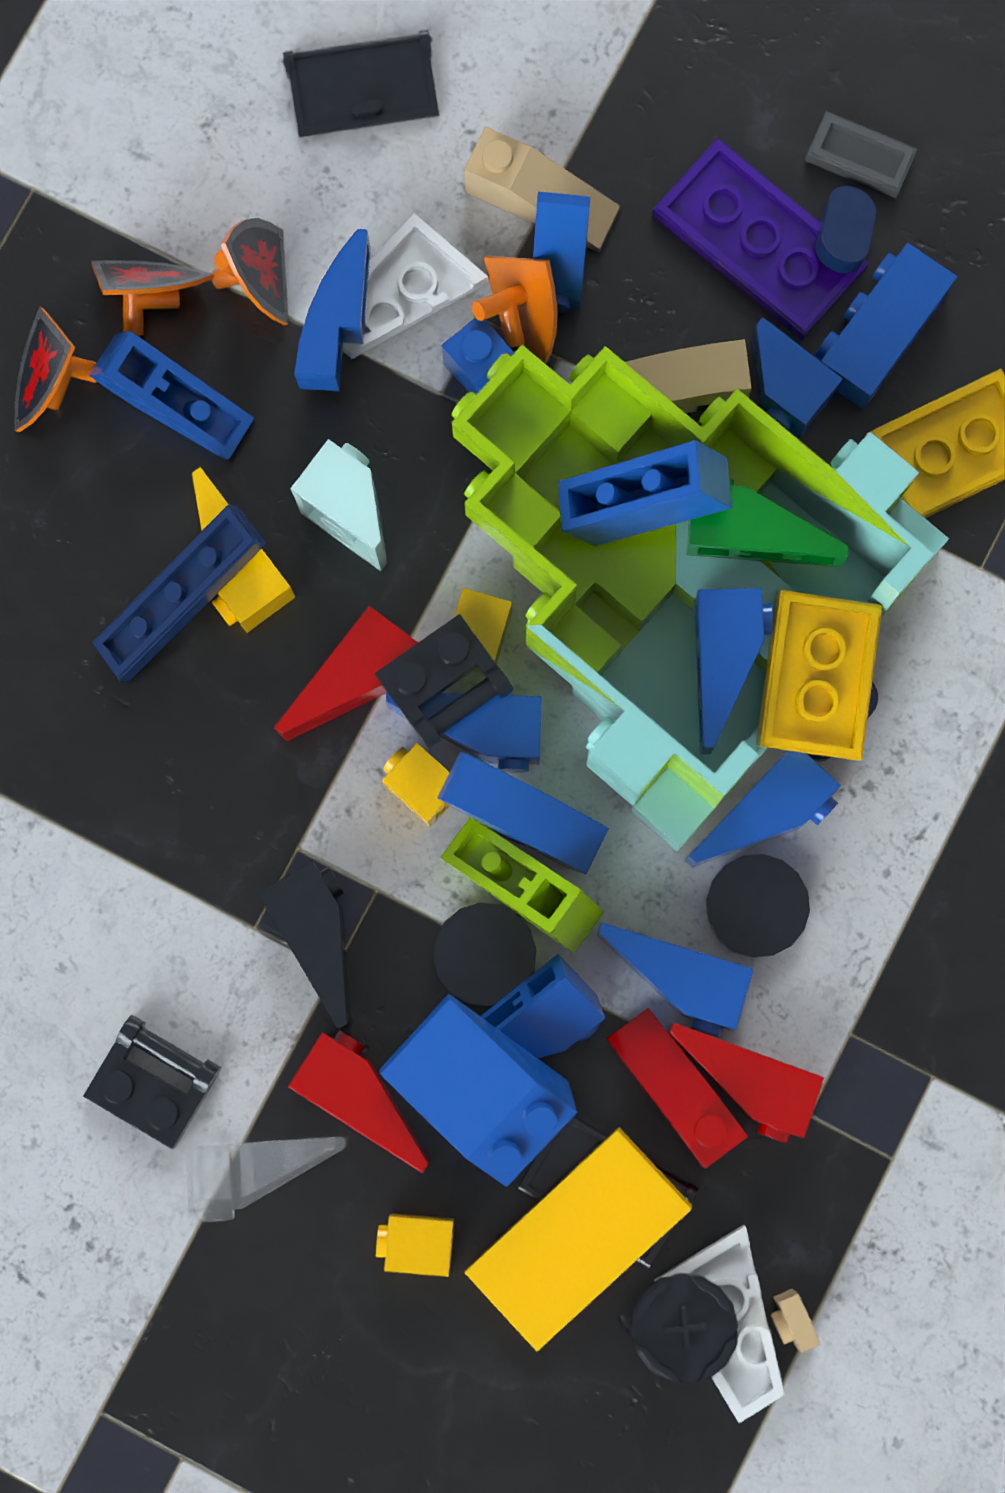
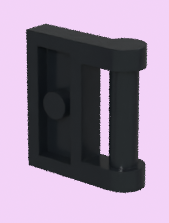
[375,614,514,750]
[83,1015,221,1149]

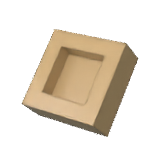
[771,1289,821,1353]

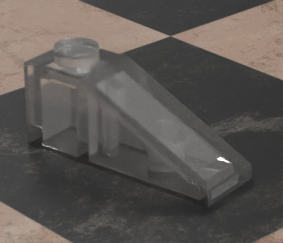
[185,1135,349,1222]

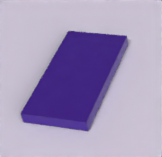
[652,138,869,341]

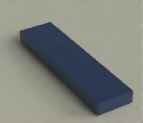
[92,503,267,682]

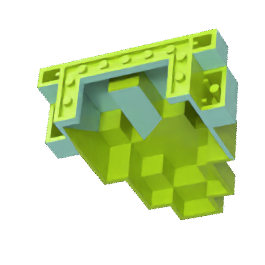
[452,345,949,852]

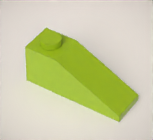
[440,817,604,954]

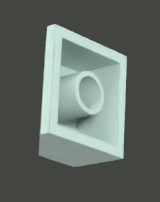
[291,439,387,571]

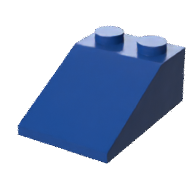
[380,994,577,1187]

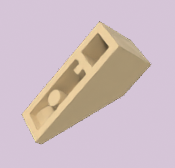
[464,126,620,252]

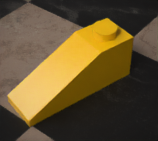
[192,467,295,633]

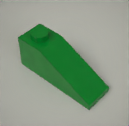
[686,478,849,567]

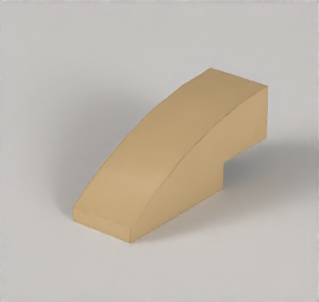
[625,339,751,413]

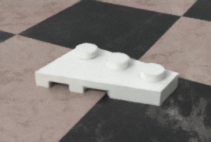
[343,213,489,359]
[654,1224,785,1423]

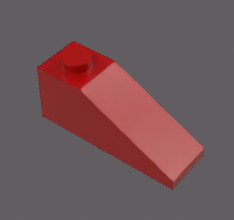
[274,606,418,741]
[607,1008,748,1169]
[668,1023,825,1144]
[289,1030,431,1173]

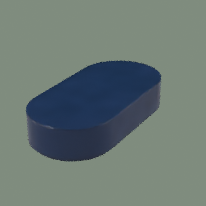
[815,186,876,273]

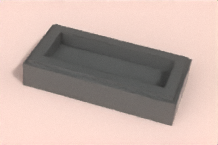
[805,111,917,199]

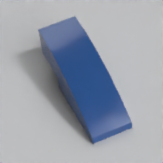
[294,229,371,391]
[437,752,609,875]

